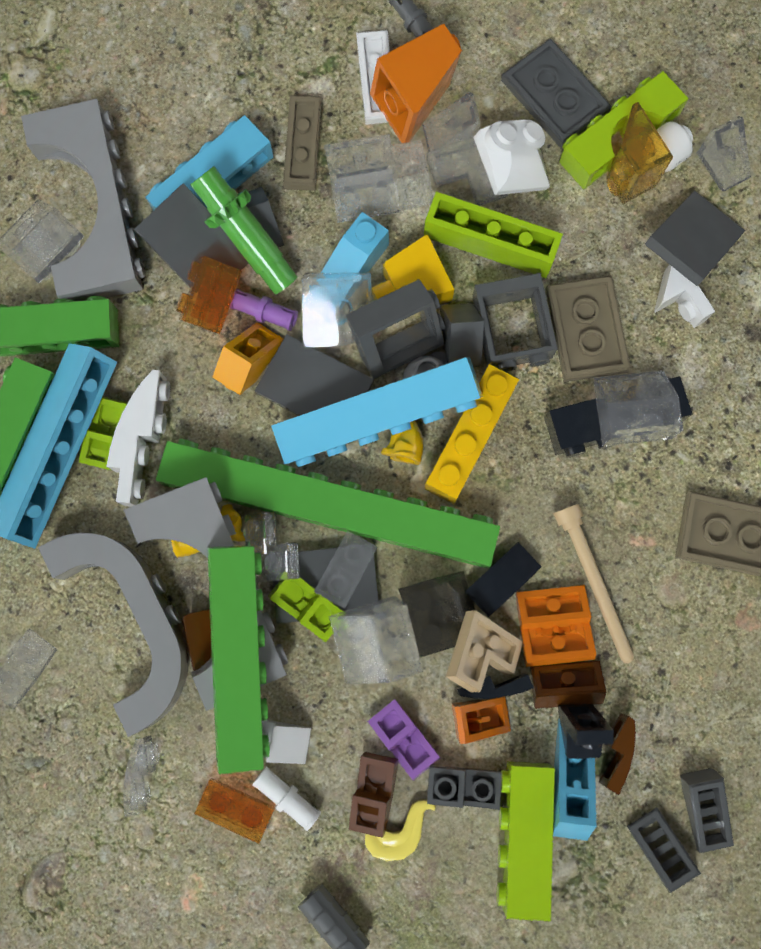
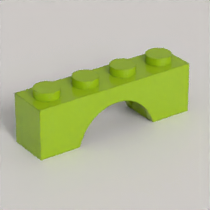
[559,71,689,190]

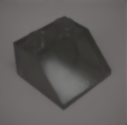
[398,571,476,658]

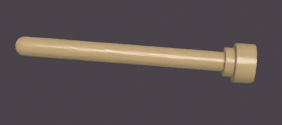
[553,504,634,664]

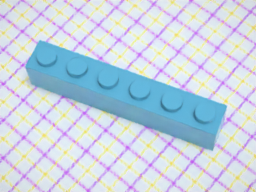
[0,343,117,549]
[271,357,483,467]

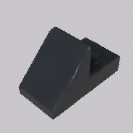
[558,704,614,759]

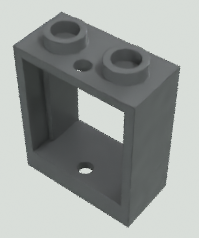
[472,273,558,372]
[345,279,445,380]

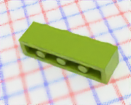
[424,191,563,278]
[496,761,555,921]

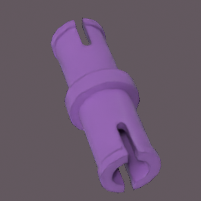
[229,289,298,331]

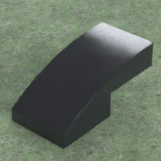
[465,542,542,617]
[455,673,534,699]

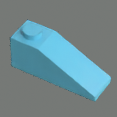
[305,212,389,320]
[553,719,596,841]

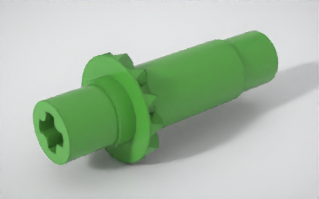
[190,166,298,294]

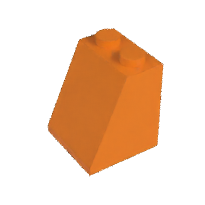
[370,24,462,146]

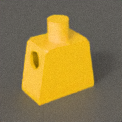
[371,234,455,304]

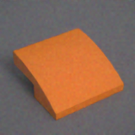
[516,585,597,667]

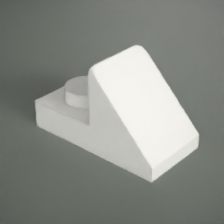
[654,264,715,328]
[262,720,312,764]

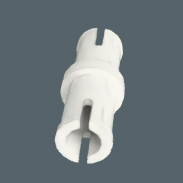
[252,766,321,831]

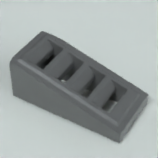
[680,768,734,853]
[627,807,701,893]

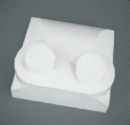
[473,120,550,195]

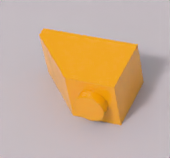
[212,322,284,395]

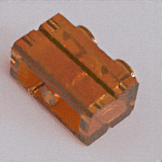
[176,256,242,334]

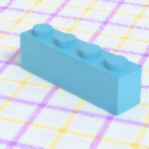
[145,115,274,211]

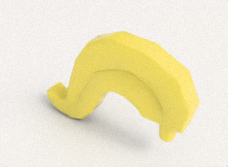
[365,799,436,861]

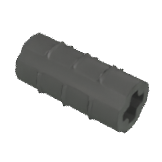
[298,884,370,949]

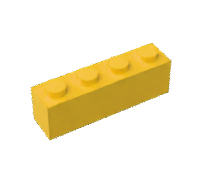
[425,364,520,504]

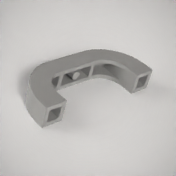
[38,533,188,737]

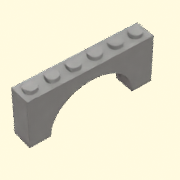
[21,99,146,302]
[124,477,288,711]

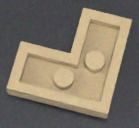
[446,610,523,692]

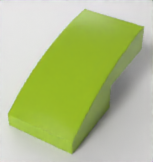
[79,396,128,471]
[268,569,347,642]

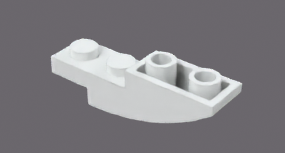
[107,370,170,507]

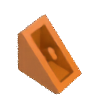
[452,697,511,744]

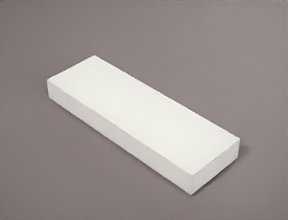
[356,30,390,125]

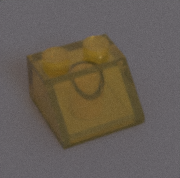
[606,102,673,205]

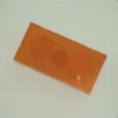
[194,778,275,844]

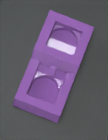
[367,699,441,781]

